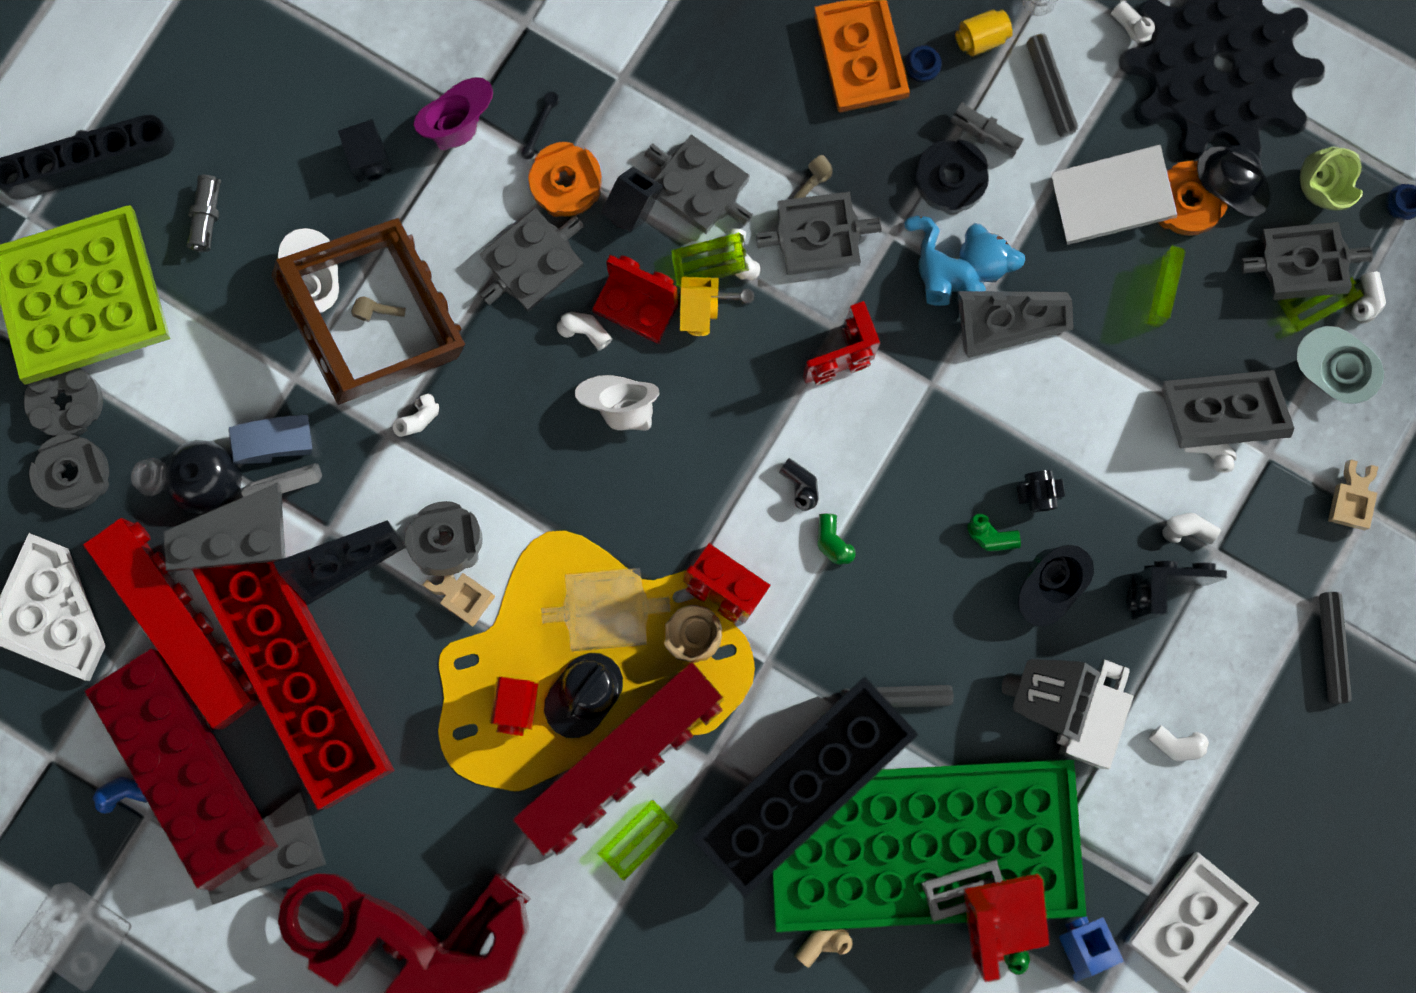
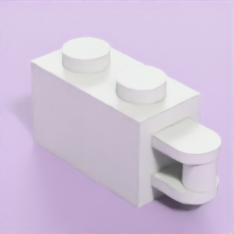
[1057,659,1134,769]

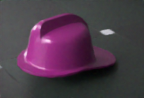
[414,77,493,150]

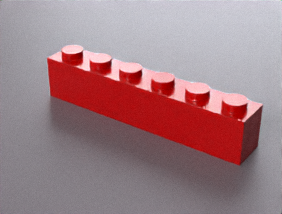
[83,518,260,730]

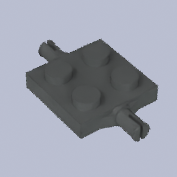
[644,134,753,235]
[756,192,882,275]
[479,208,584,312]
[1241,222,1373,300]

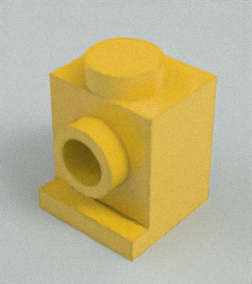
[680,277,719,336]

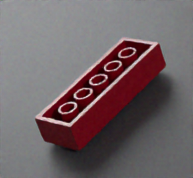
[85,649,278,890]
[513,662,724,856]

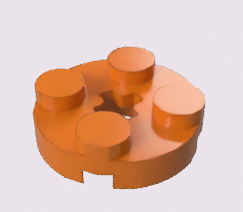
[528,142,602,217]
[1158,161,1228,236]

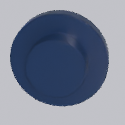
[905,46,942,82]
[1386,184,1416,220]

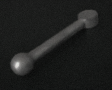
[677,289,754,305]

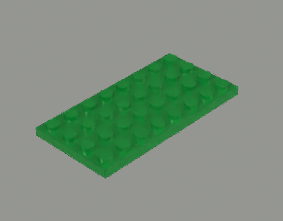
[773,760,1087,932]

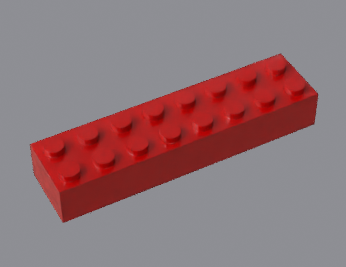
[192,562,395,810]

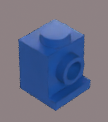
[1059,916,1124,982]

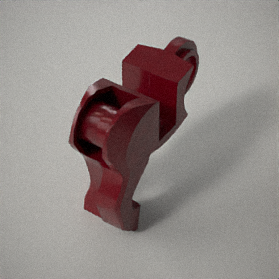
[278,873,531,993]

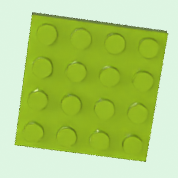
[0,205,171,385]

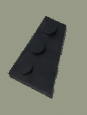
[273,520,406,605]

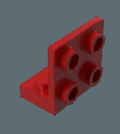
[592,255,678,344]
[803,301,880,385]
[683,543,771,624]
[964,874,1049,982]

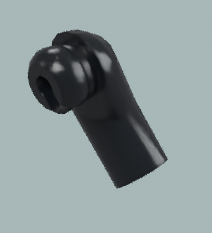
[779,458,819,511]

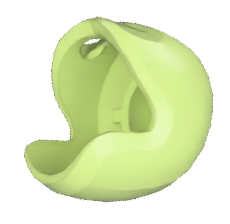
[1300,147,1363,210]

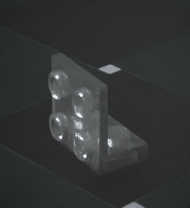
[8,882,132,991]

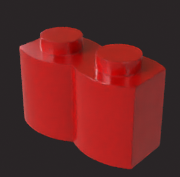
[490,676,539,736]

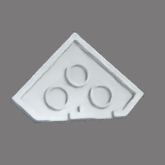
[0,533,105,681]

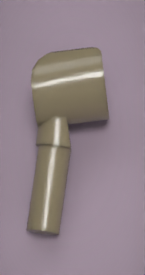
[793,155,832,199]
[351,296,406,322]

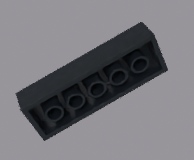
[691,677,919,898]

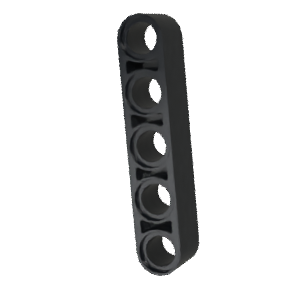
[0,114,175,200]

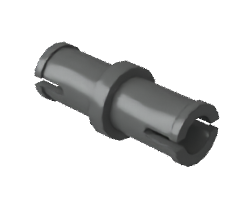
[950,102,1024,159]
[186,175,221,252]

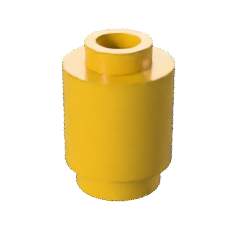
[956,9,1013,56]

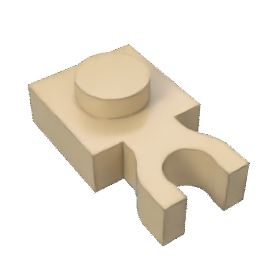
[1328,459,1378,531]
[423,573,495,627]

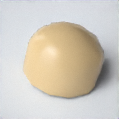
[664,604,722,663]

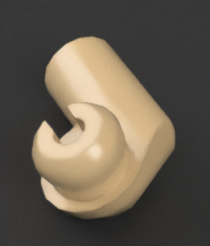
[794,929,852,968]

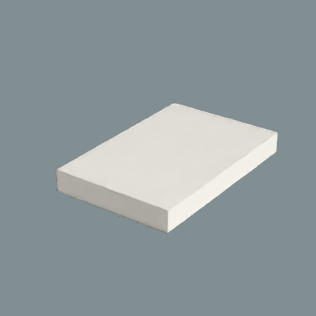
[1051,145,1177,245]
[1124,852,1259,993]

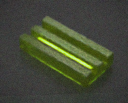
[671,233,749,287]
[1147,246,1185,327]
[1278,277,1364,332]
[597,799,679,881]

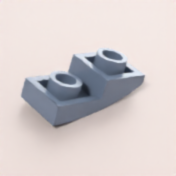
[228,415,312,465]

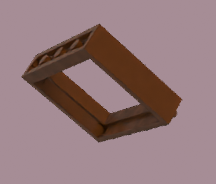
[271,218,465,405]

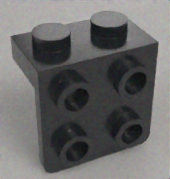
[1126,561,1227,621]

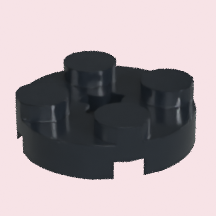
[915,139,989,215]

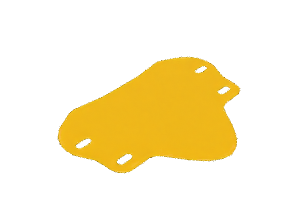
[438,531,755,791]

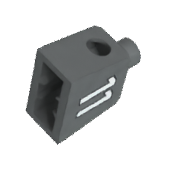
[1002,659,1100,742]

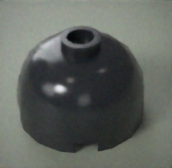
[162,440,242,515]

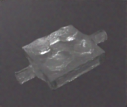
[541,568,671,652]

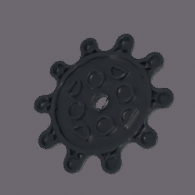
[1119,0,1325,160]

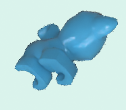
[904,216,1025,306]

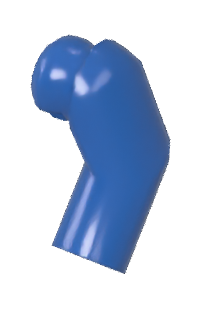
[93,776,147,814]

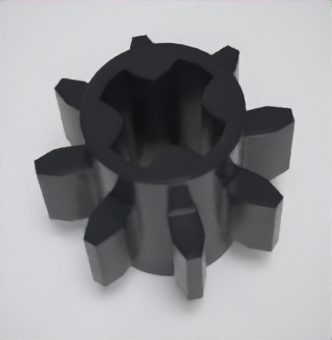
[1017,470,1066,513]

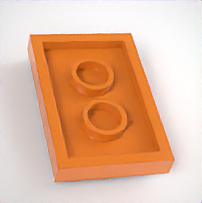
[814,0,910,113]

